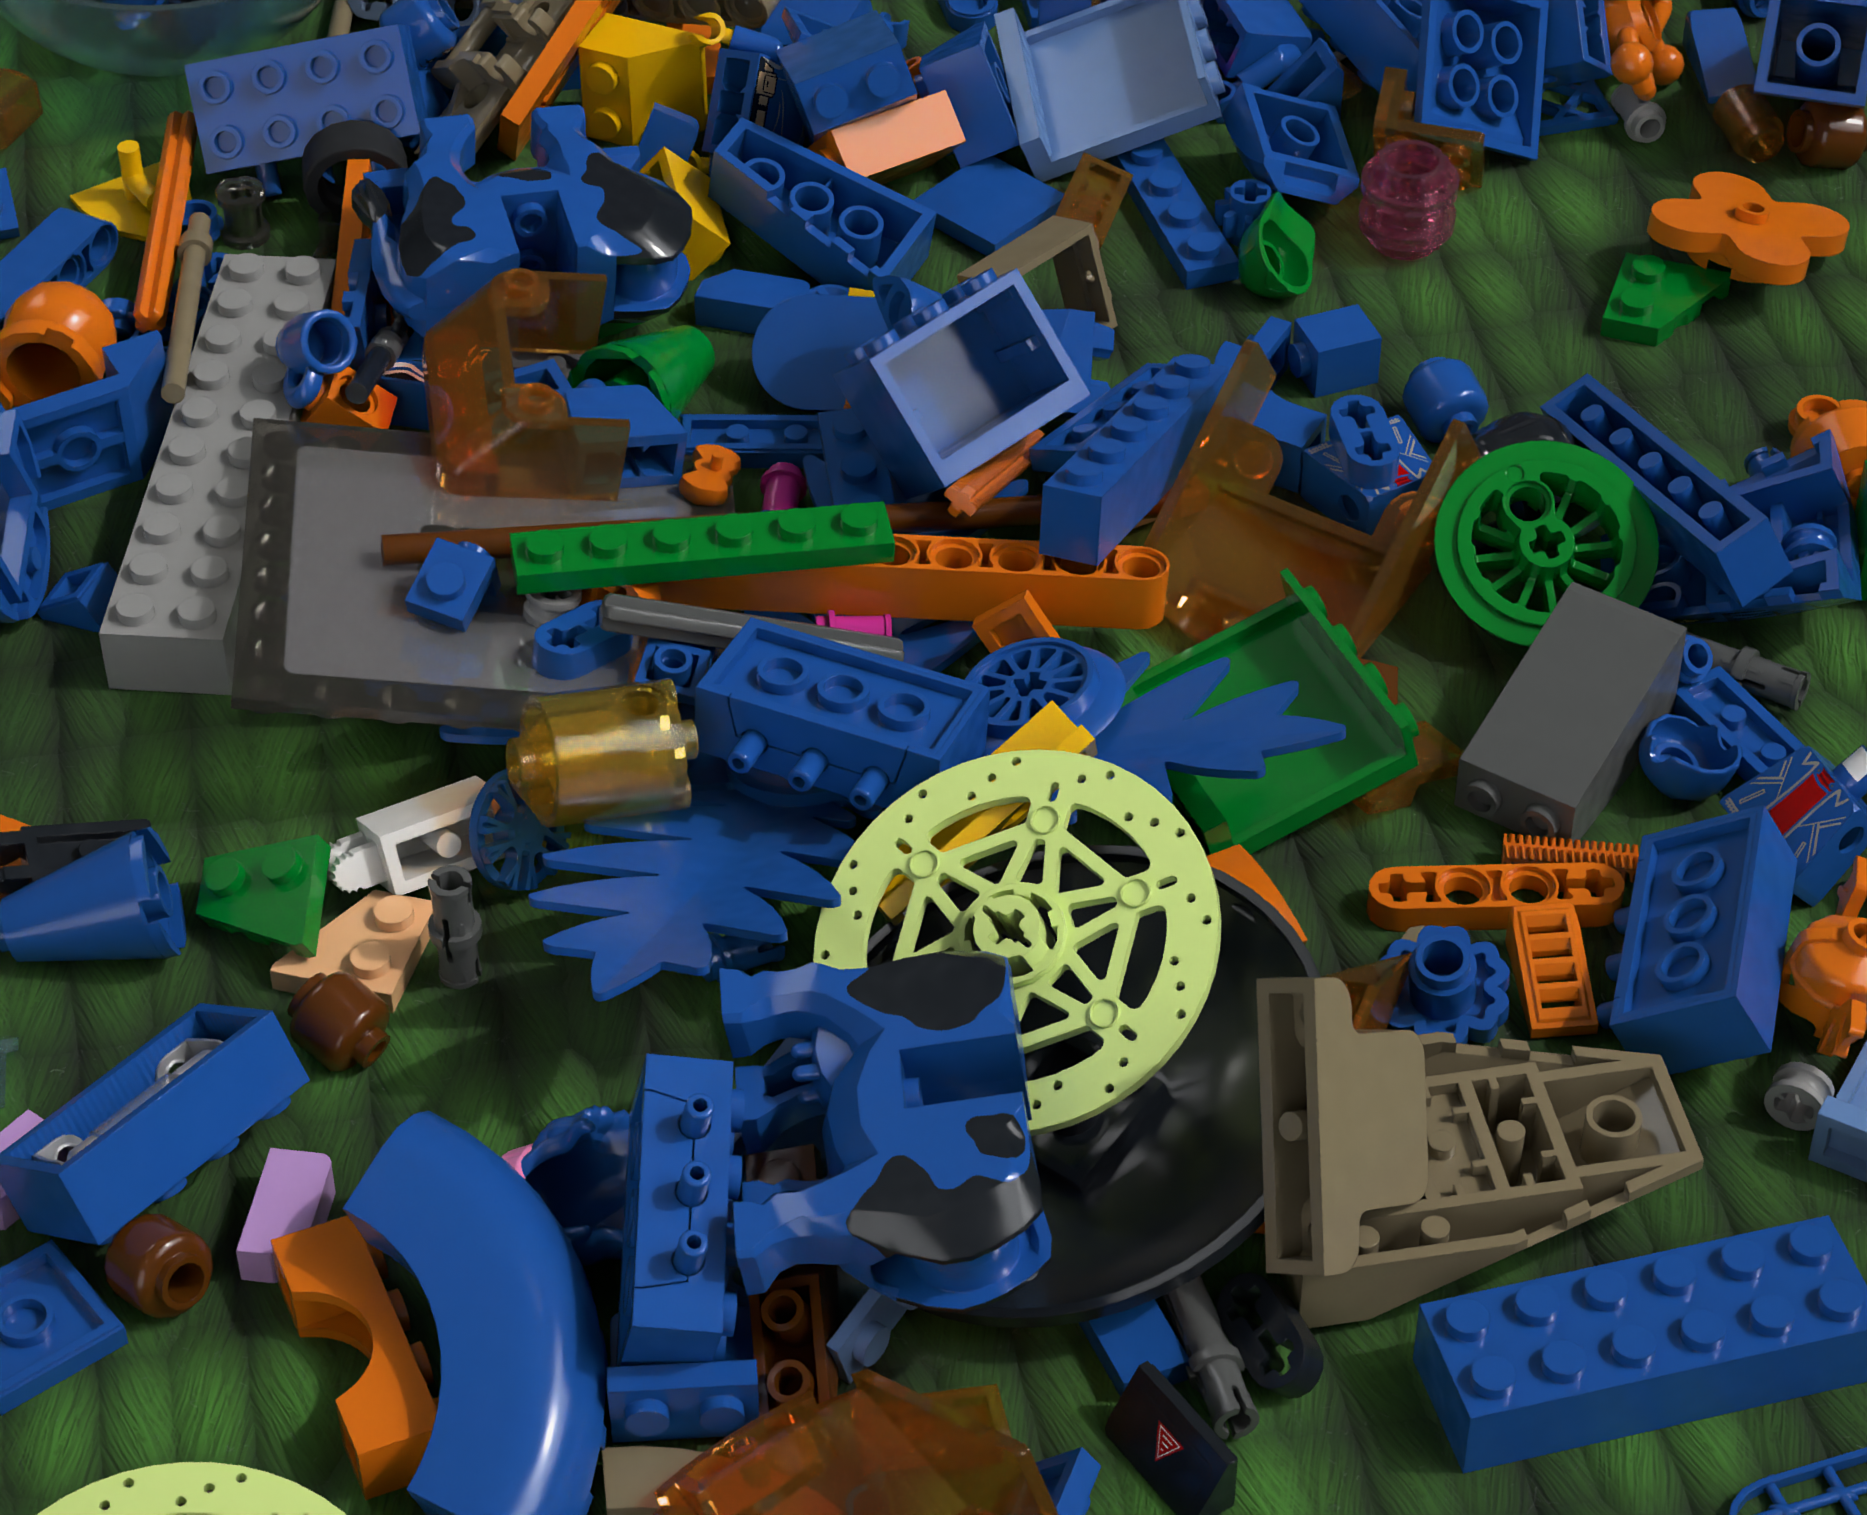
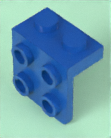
[607,1305,761,1443]

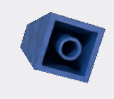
[1753,0,1867,109]

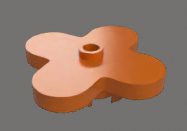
[1647,172,1850,285]

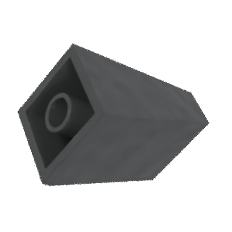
[1454,582,1687,845]

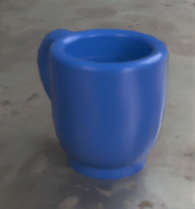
[275,309,358,409]

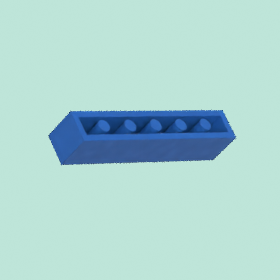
[1039,354,1230,566]
[1540,373,1794,607]

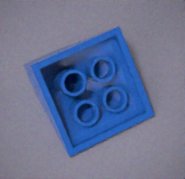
[1413,0,1549,161]

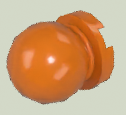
[0,281,117,410]

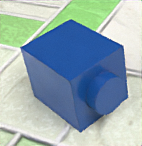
[1287,304,1382,398]

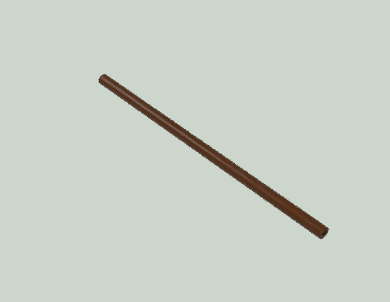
[380,489,1174,566]

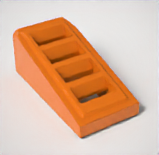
[1505,902,1599,1039]

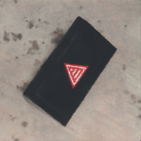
[1105,1361,1238,1515]

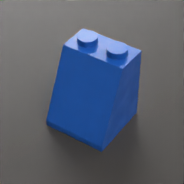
[775,10,918,145]

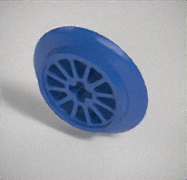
[965,637,1126,758]

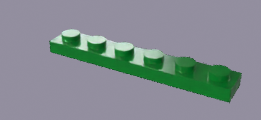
[509,501,895,595]

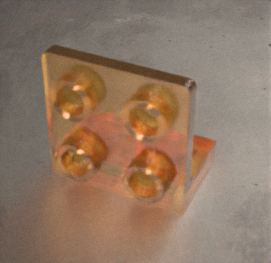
[1373,66,1485,191]

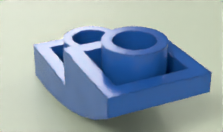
[633,638,719,706]

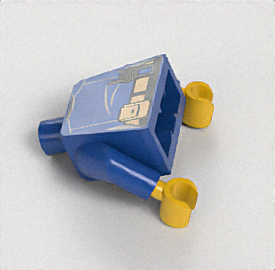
[688,12,808,177]

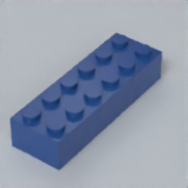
[1413,1215,1867,1473]

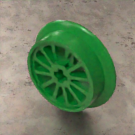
[1434,440,1659,647]

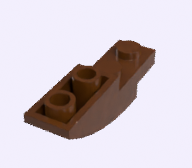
[744,1144,839,1430]

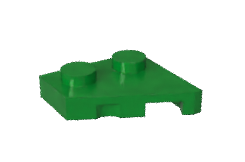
[1600,252,1731,347]
[196,834,331,958]

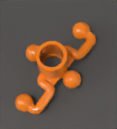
[1604,0,1684,101]

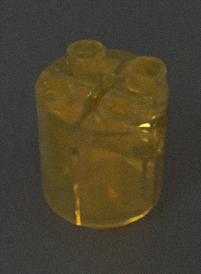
[506,678,699,827]

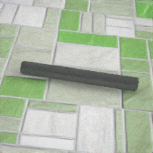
[599,593,904,662]

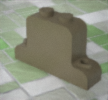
[1256,977,1429,1276]

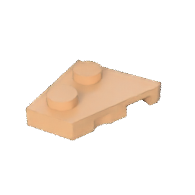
[270,890,433,1013]

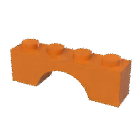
[270,1215,439,1500]

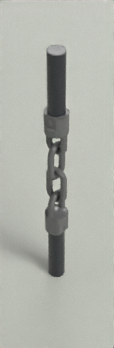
[345,309,409,404]

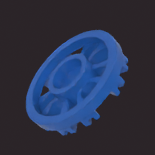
[469,767,571,891]

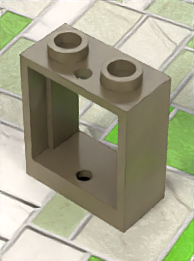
[957,215,1118,329]

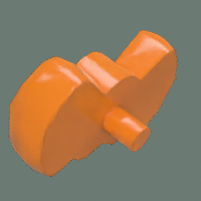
[679,444,741,507]

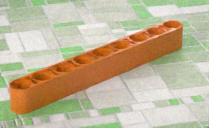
[630,521,1170,629]

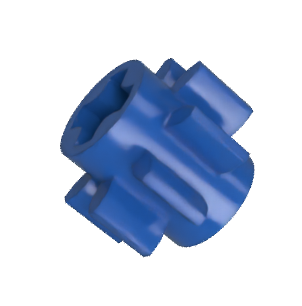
[1214,179,1276,247]

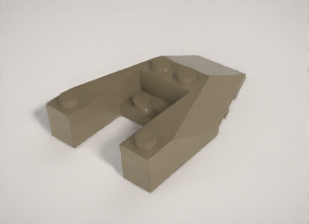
[1281,1032,1704,1329]

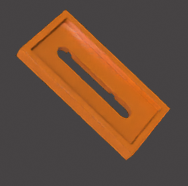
[497,0,621,161]

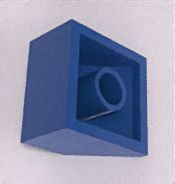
[914,21,1020,168]

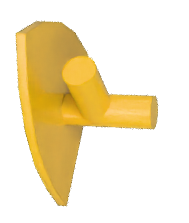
[70,140,192,242]

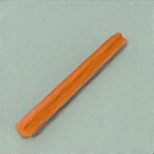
[133,110,198,333]

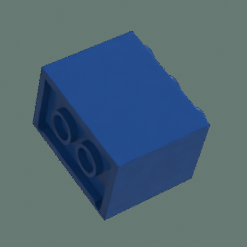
[832,268,1091,500]

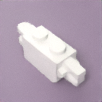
[327,775,533,896]

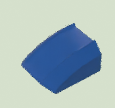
[1222,83,1360,205]

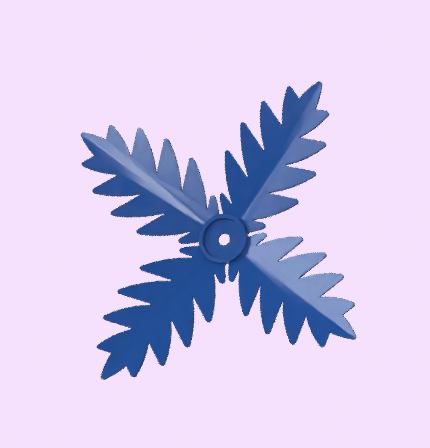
[279,455,1346,1002]

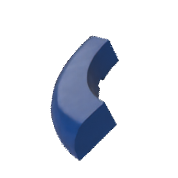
[343,1110,608,1515]

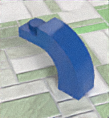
[1214,316,1327,493]

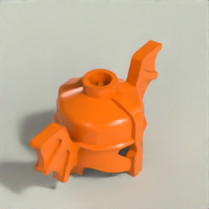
[1778,855,1867,1059]

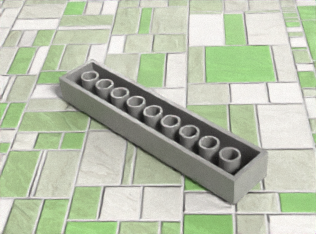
[99,253,336,695]

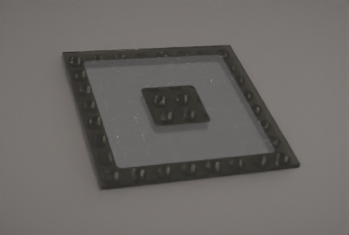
[231,418,744,743]

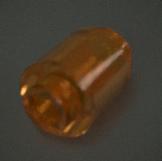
[1713,84,1784,163]

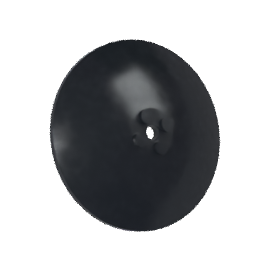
[822,845,1321,1328]

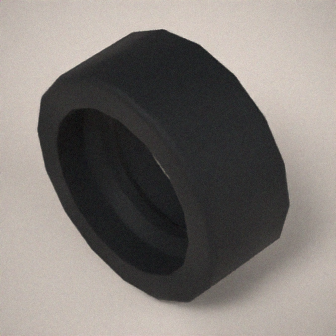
[302,120,408,224]

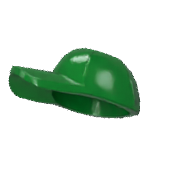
[1238,191,1315,299]

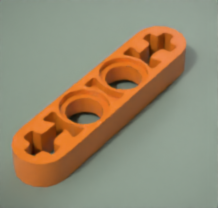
[1366,862,1625,932]

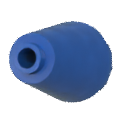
[0,827,187,962]

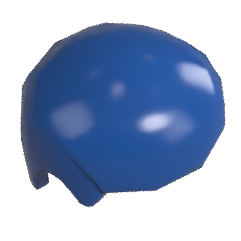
[1638,713,1743,802]

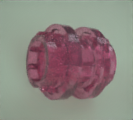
[1358,140,1460,260]

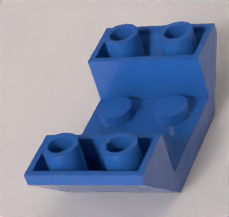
[0,330,173,511]

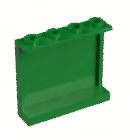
[1121,568,1420,856]

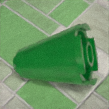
[567,325,715,419]

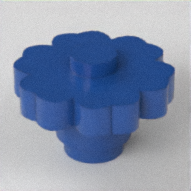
[1375,925,1510,1044]

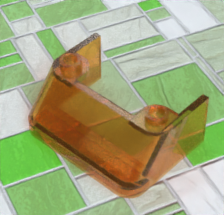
[422,268,630,501]

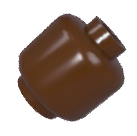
[1787,101,1867,170]
[287,971,390,1073]
[104,1214,213,1319]

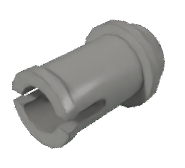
[1611,83,1666,143]

